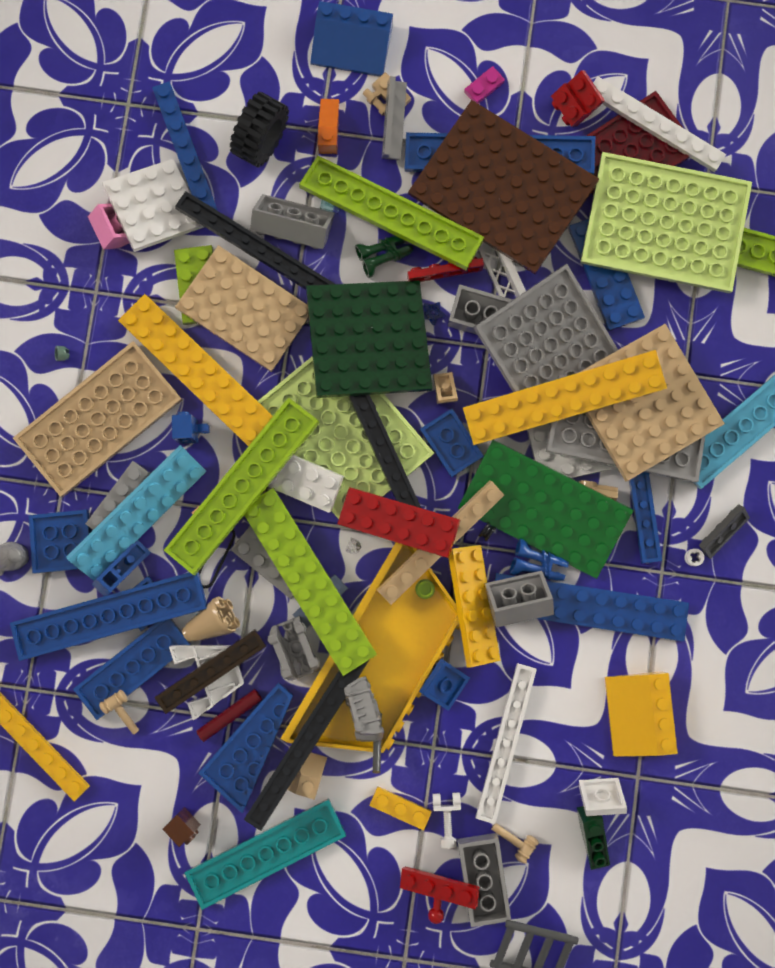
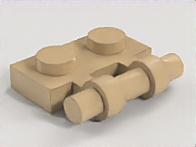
[363,72,411,116]

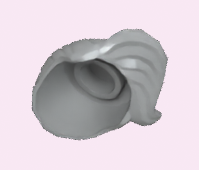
[0,541,29,576]

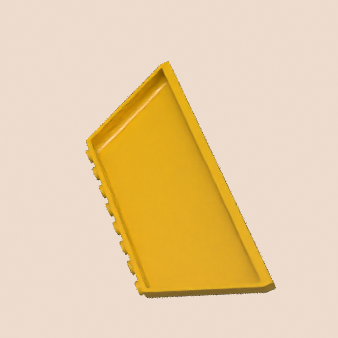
[280,543,460,753]

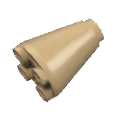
[182,596,240,642]

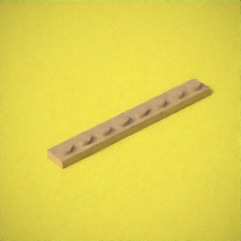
[377,480,504,605]

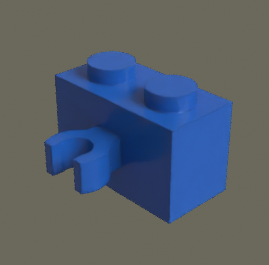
[172,411,210,444]

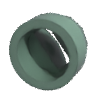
[55,346,70,361]

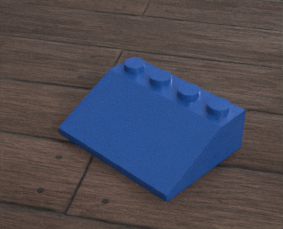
[310,1,393,76]

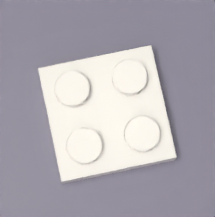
[579,778,627,816]

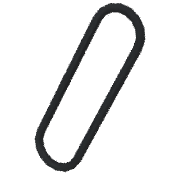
[199,529,235,588]

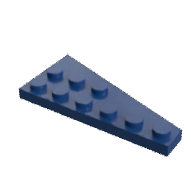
[198,683,293,813]

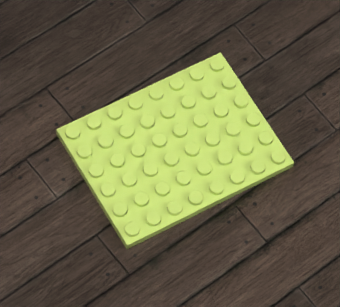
[580,152,752,293]
[258,357,434,528]

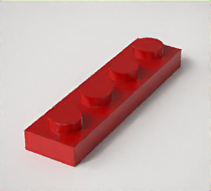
[407,257,484,282]

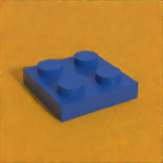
[419,658,470,711]

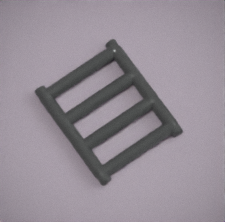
[490,920,579,968]

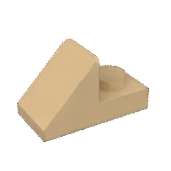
[433,372,458,404]

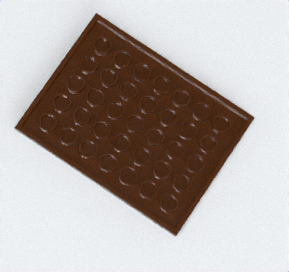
[408,100,599,274]

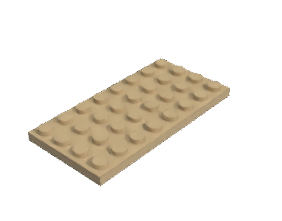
[13,341,182,498]

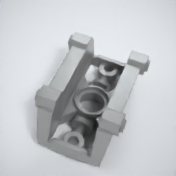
[268,616,321,681]
[344,676,384,742]

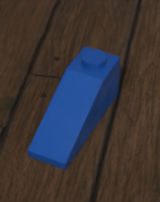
[92,540,151,596]

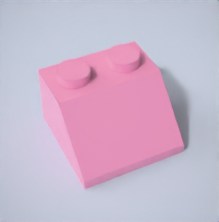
[88,203,129,250]

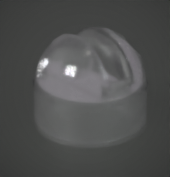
[345,537,361,554]

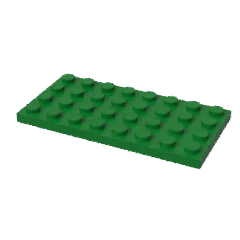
[458,440,634,579]

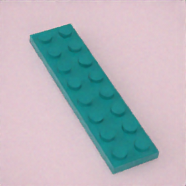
[185,798,346,910]

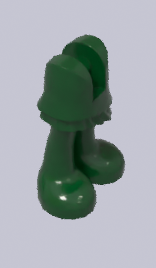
[355,236,413,278]

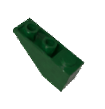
[577,806,610,870]

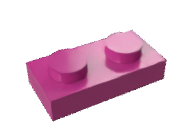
[464,66,505,104]

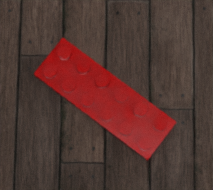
[337,487,461,558]

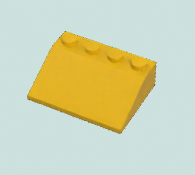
[605,671,678,756]

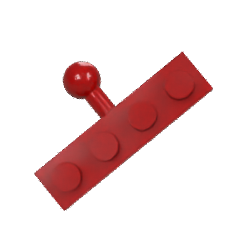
[400,866,480,924]

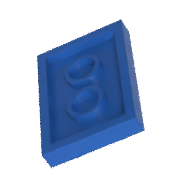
[420,408,484,478]

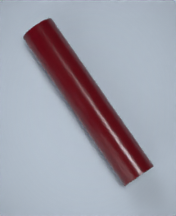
[196,689,263,742]

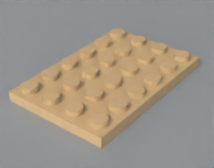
[175,245,309,372]

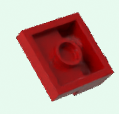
[551,70,605,127]

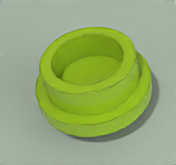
[415,579,435,599]

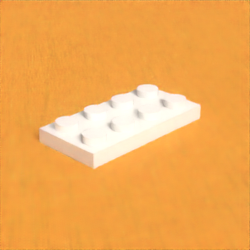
[268,455,344,513]

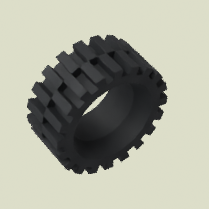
[230,92,289,168]

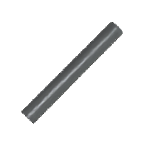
[372,713,382,774]

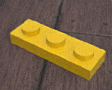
[369,786,432,831]

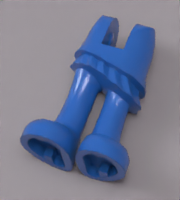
[509,539,569,581]

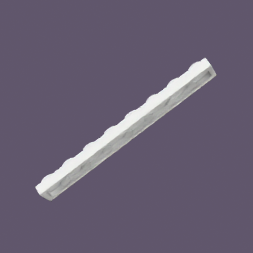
[593,76,726,173]
[475,663,537,824]

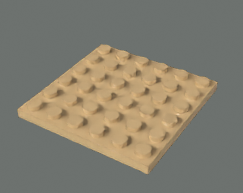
[578,324,725,482]

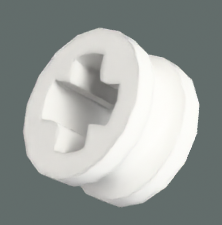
[684,549,704,566]

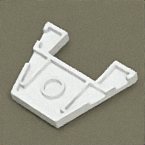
[169,645,244,720]

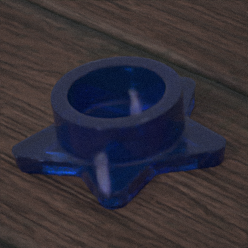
[424,302,445,326]

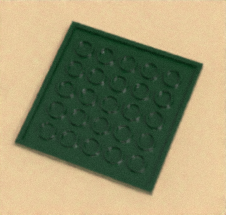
[306,280,433,398]

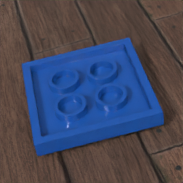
[29,510,91,574]

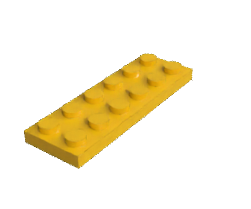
[449,545,501,668]

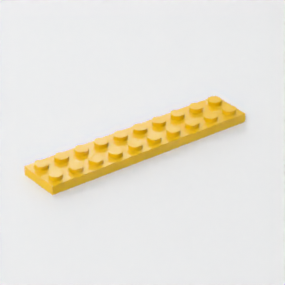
[118,294,273,446]
[463,350,667,445]

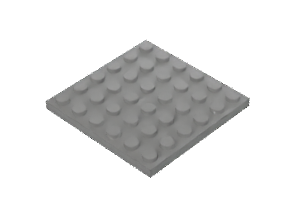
[473,264,618,392]

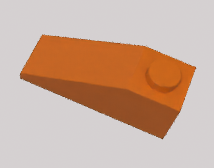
[318,99,339,154]

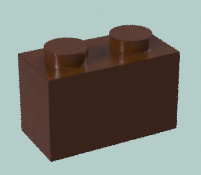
[163,807,201,847]

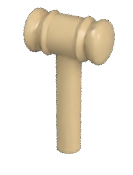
[99,690,139,734]
[491,823,539,864]

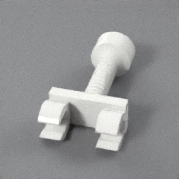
[433,793,461,848]

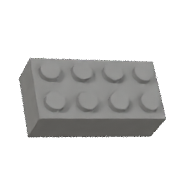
[457,833,511,927]

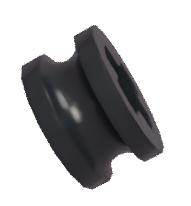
[478,522,496,541]

